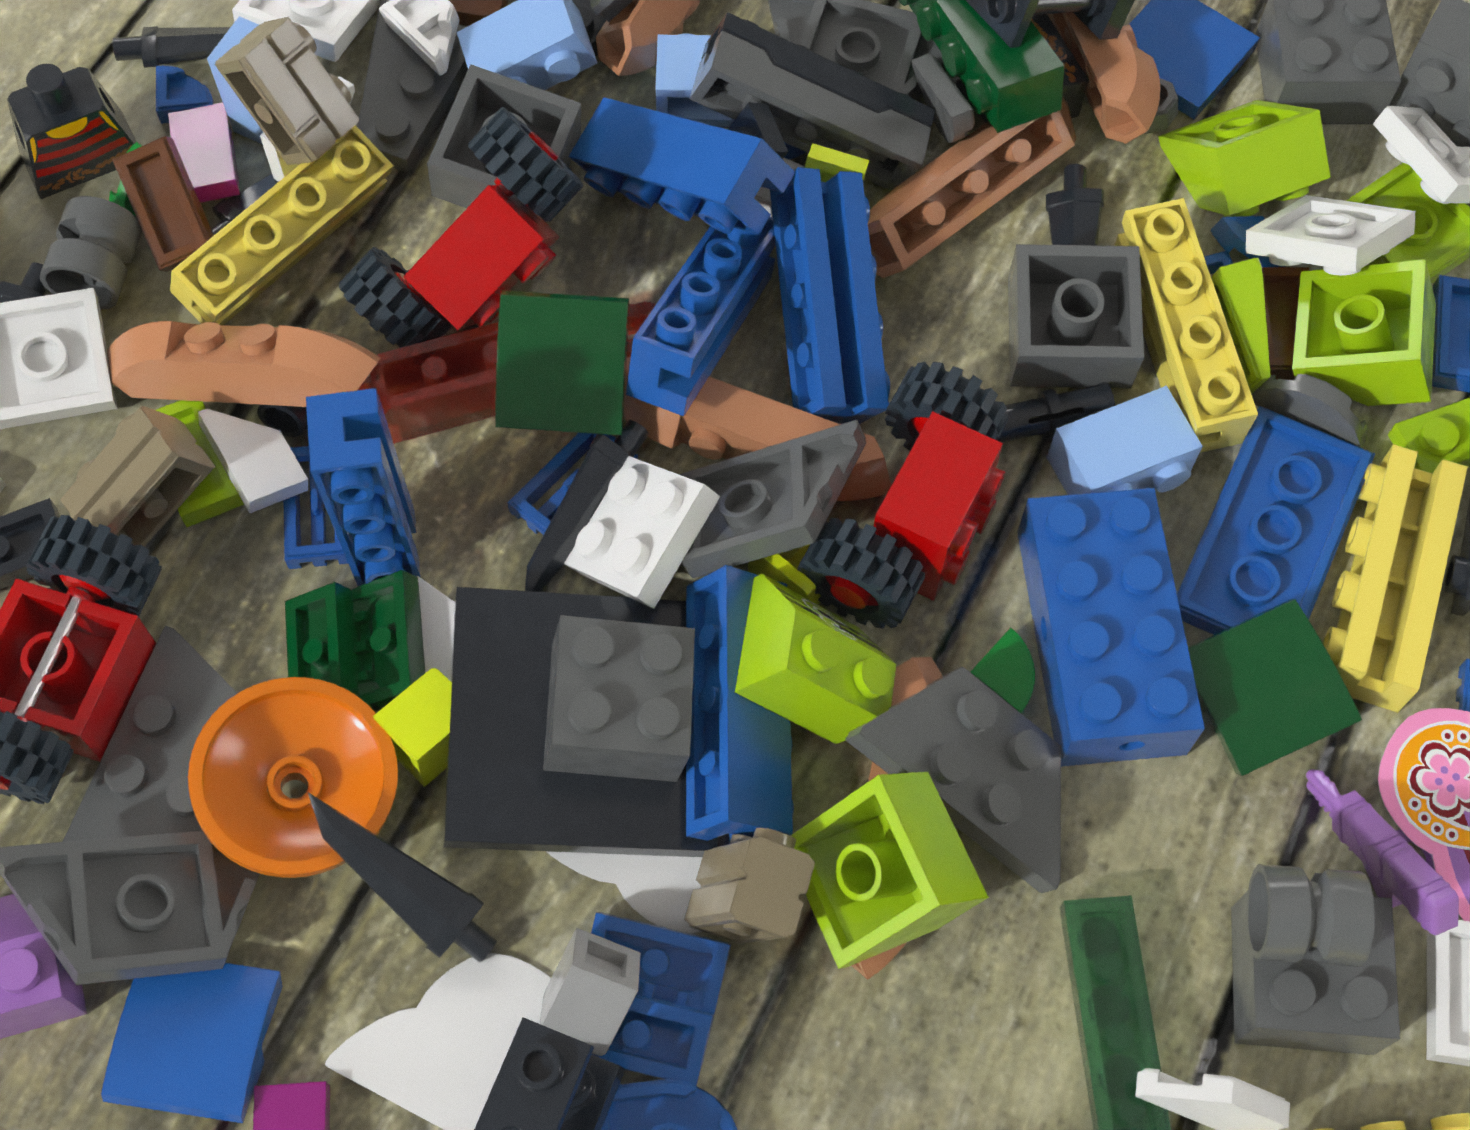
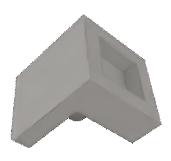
[540,927,640,1056]

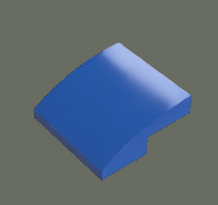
[591,912,732,1086]
[101,963,283,1123]

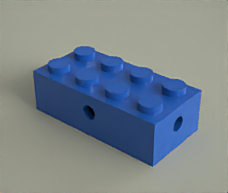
[1017,488,1205,767]

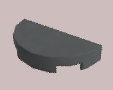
[911,53,975,143]
[1251,374,1369,448]

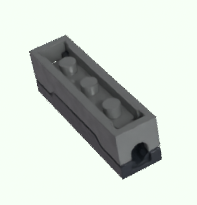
[689,12,935,191]

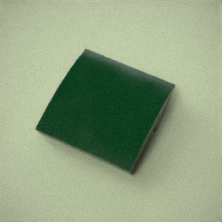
[495,290,629,435]
[285,570,425,711]
[1188,599,1362,776]

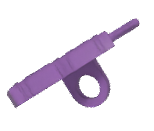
[1306,769,1459,935]

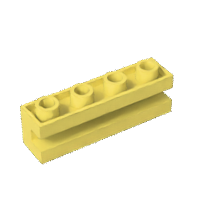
[170,125,393,325]
[1114,198,1258,453]
[1323,444,1468,713]

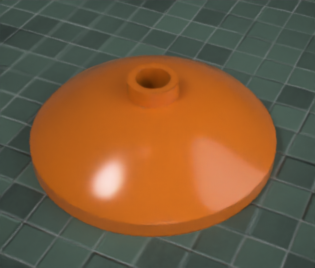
[188,677,398,878]

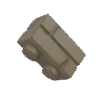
[214,17,359,165]
[60,406,215,547]
[684,828,815,944]

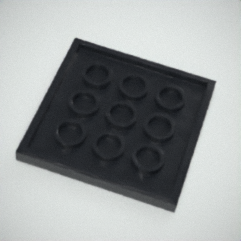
[443,587,718,857]

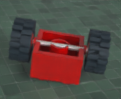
[339,107,584,359]
[797,362,1008,629]
[0,515,162,804]

